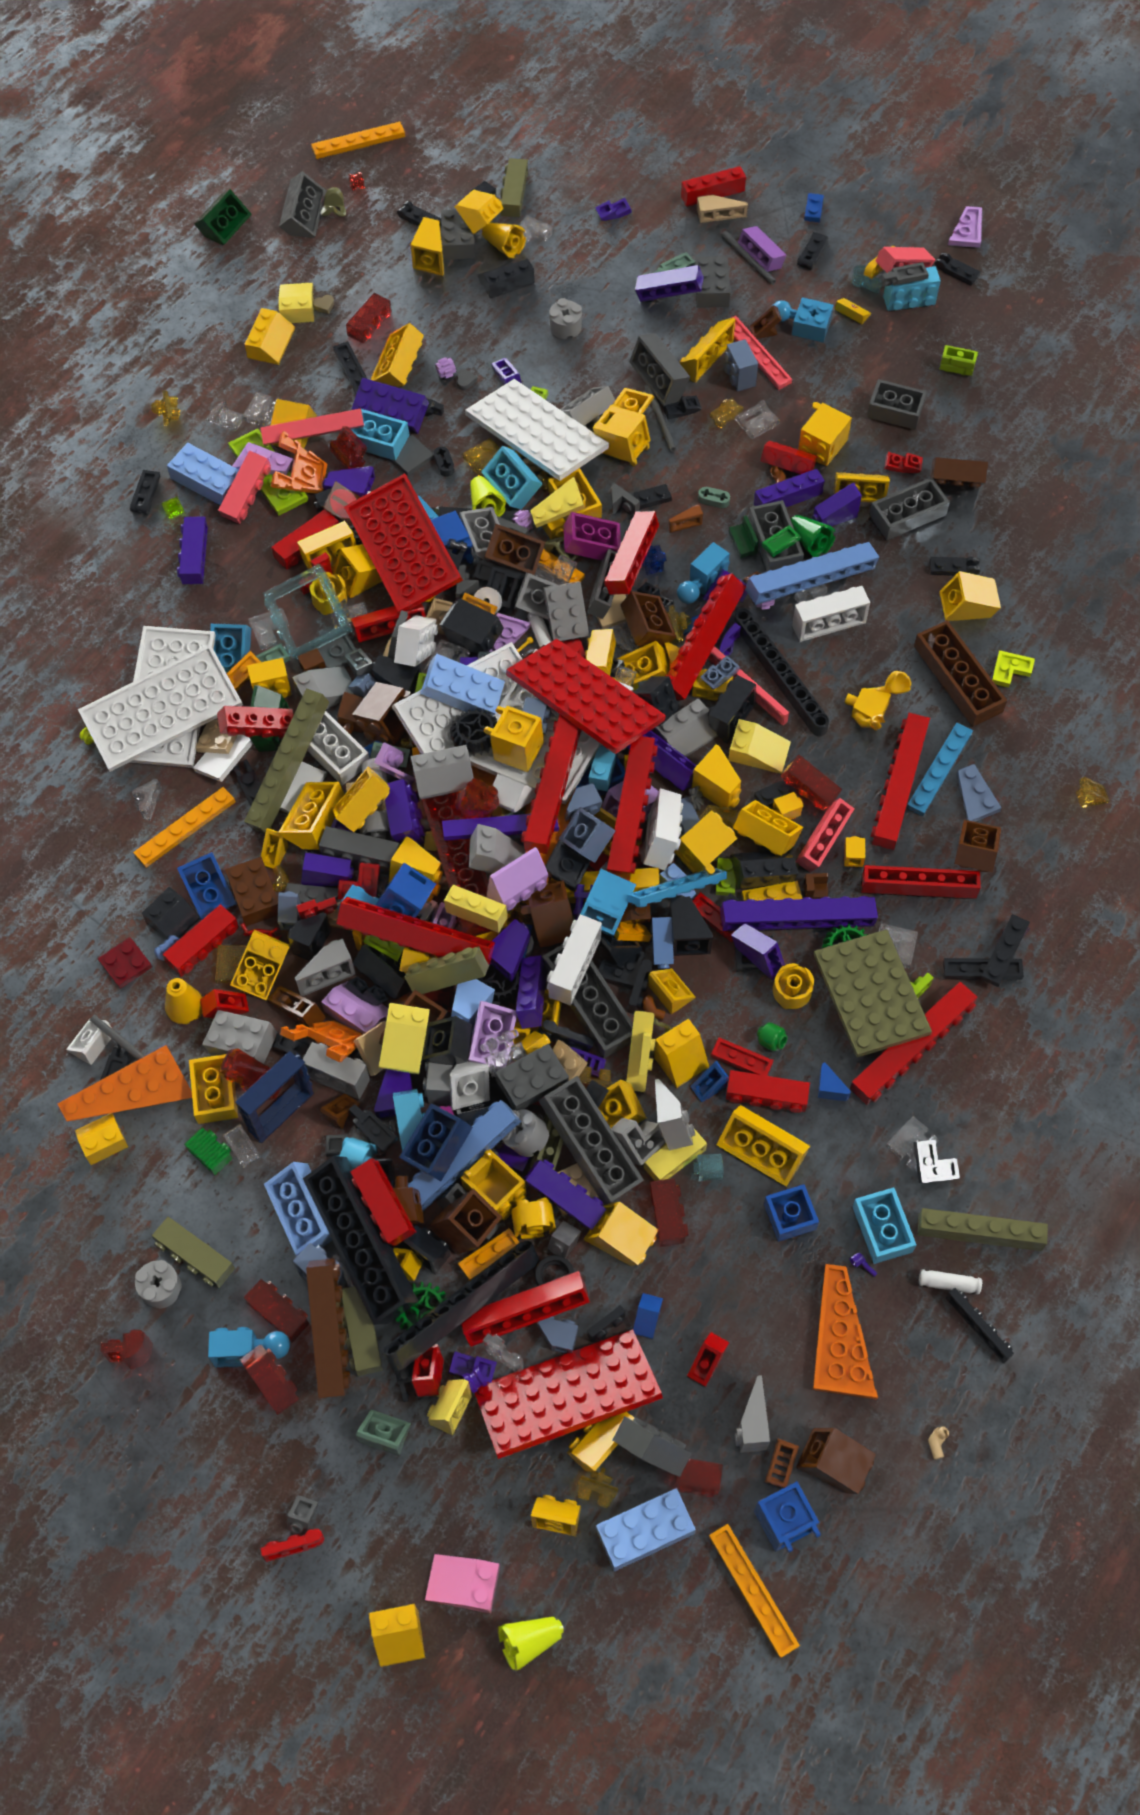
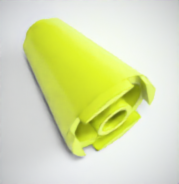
[470,476,506,517]
[498,1617,564,1671]

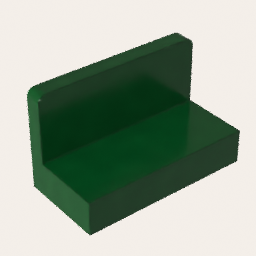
[729,515,758,558]

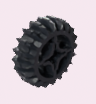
[450,708,497,756]
[477,964,521,1007]

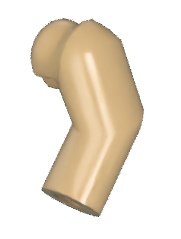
[928,1427,949,1460]

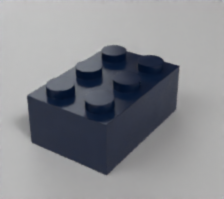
[399,1103,473,1182]

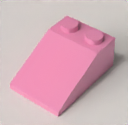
[425,1554,500,1614]

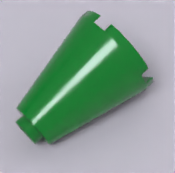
[790,515,835,557]

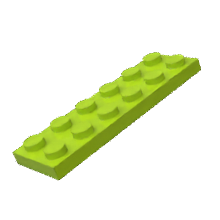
[228,429,309,516]

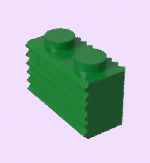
[184,1127,232,1176]

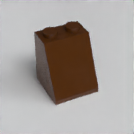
[429,1188,502,1255]
[796,1428,876,1494]

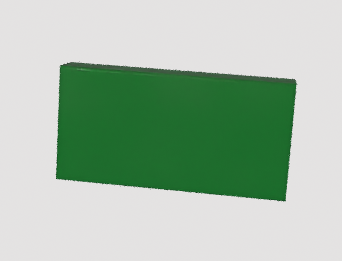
[762,525,801,557]

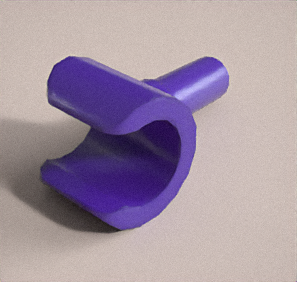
[849,1253,877,1277]

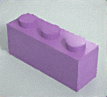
[738,226,786,272]

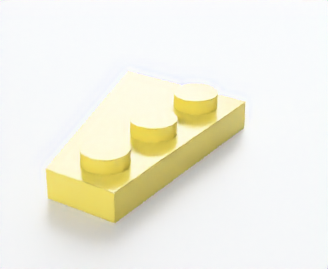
[530,477,585,528]

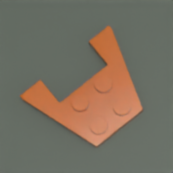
[271,431,327,494]
[280,1021,363,1062]

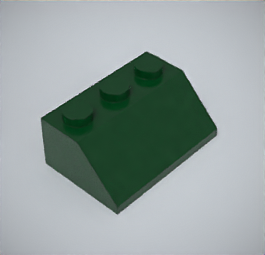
[194,189,252,245]
[249,685,289,752]

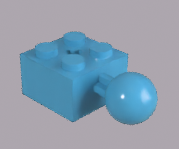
[772,297,834,343]
[677,542,730,604]
[208,1327,290,1368]

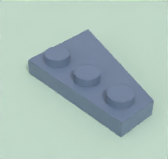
[957,764,1001,822]

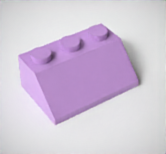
[486,847,548,910]
[322,981,388,1034]
[467,1001,517,1071]

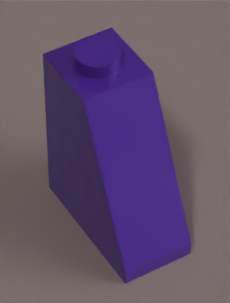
[323,466,375,497]
[812,483,862,526]
[301,853,354,886]
[490,919,530,982]
[731,923,785,980]
[374,1069,413,1119]

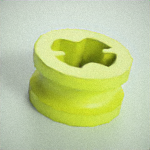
[79,727,94,745]

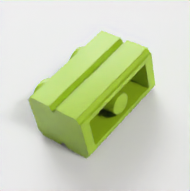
[940,345,978,376]

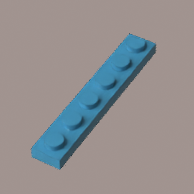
[907,723,973,816]
[627,868,727,907]

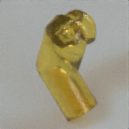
[273,865,289,892]

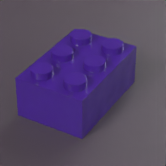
[385,779,426,845]

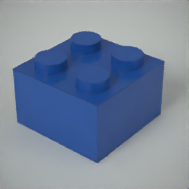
[764,1184,819,1242]

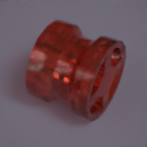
[348,172,365,190]

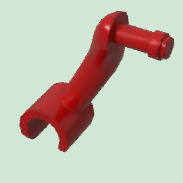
[240,923,282,939]

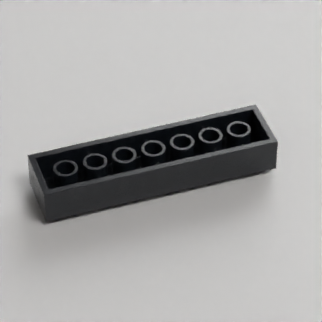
[303,1156,419,1325]

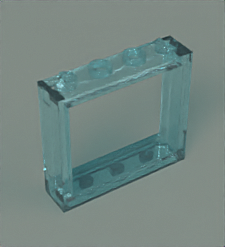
[263,564,353,659]

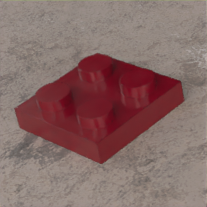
[97,937,152,989]

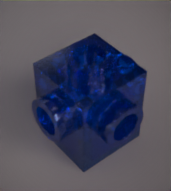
[642,545,667,575]

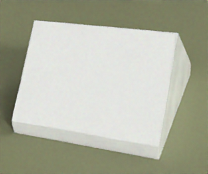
[487,774,537,813]
[66,1019,111,1065]
[450,1061,490,1110]

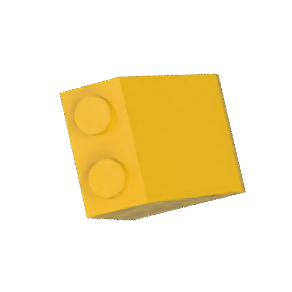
[411,217,444,276]
[270,399,317,449]
[332,544,382,598]
[939,571,1001,621]
[692,744,741,812]
[389,836,442,902]
[654,1019,709,1088]
[584,1201,658,1266]
[369,1604,425,1667]

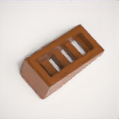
[668,504,703,533]
[765,1438,799,1488]

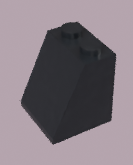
[439,597,504,655]
[372,655,422,694]
[669,895,713,956]

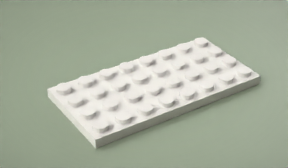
[465,379,609,481]
[129,626,216,768]
[392,642,523,754]
[78,644,243,772]

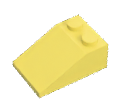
[279,283,314,323]
[728,719,791,774]
[379,1003,430,1074]
[427,1379,472,1436]

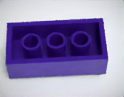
[351,377,429,434]

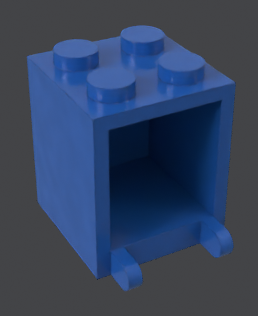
[431,511,474,563]
[376,863,436,918]
[754,1482,821,1553]

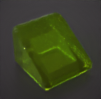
[161,496,185,519]

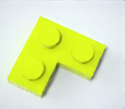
[992,650,1035,688]

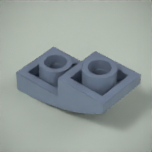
[700,655,740,690]
[679,797,700,835]

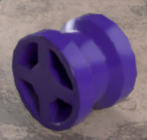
[463,1366,488,1394]

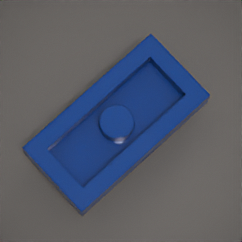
[804,193,824,223]

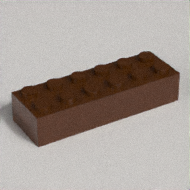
[914,620,1007,727]
[306,1258,351,1398]

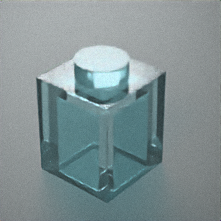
[693,1154,724,1181]

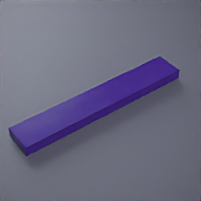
[442,814,559,841]

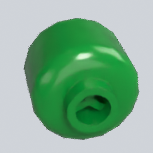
[757,1022,788,1051]

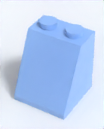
[451,979,495,1035]

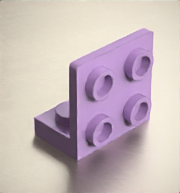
[374,743,416,785]

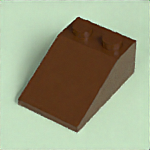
[484,524,545,575]

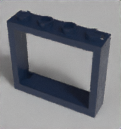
[235,1051,314,1144]

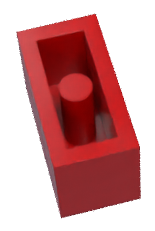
[412,1344,444,1397]

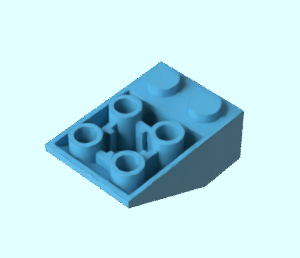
[580,869,636,938]

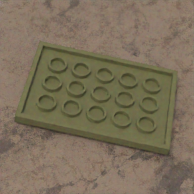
[813,929,932,1057]

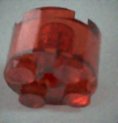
[455,778,499,819]

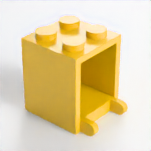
[798,402,852,466]
[593,405,651,466]
[484,706,544,772]
[674,810,737,875]
[461,1149,526,1223]

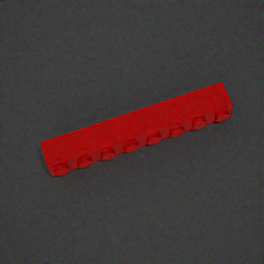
[665,574,746,701]
[870,712,930,850]
[521,714,582,854]
[607,736,658,881]
[336,897,495,965]
[850,982,978,1105]

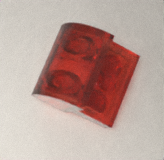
[329,426,368,469]
[100,1330,153,1369]

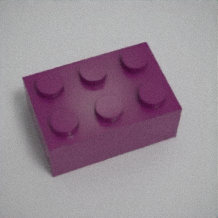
[563,512,621,560]

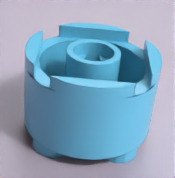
[337,1137,377,1170]

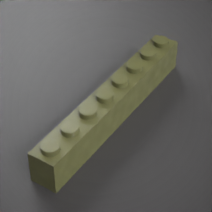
[244,688,329,833]

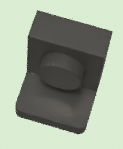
[287,1495,318,1535]

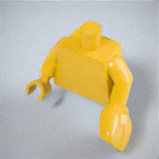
[844,671,911,731]

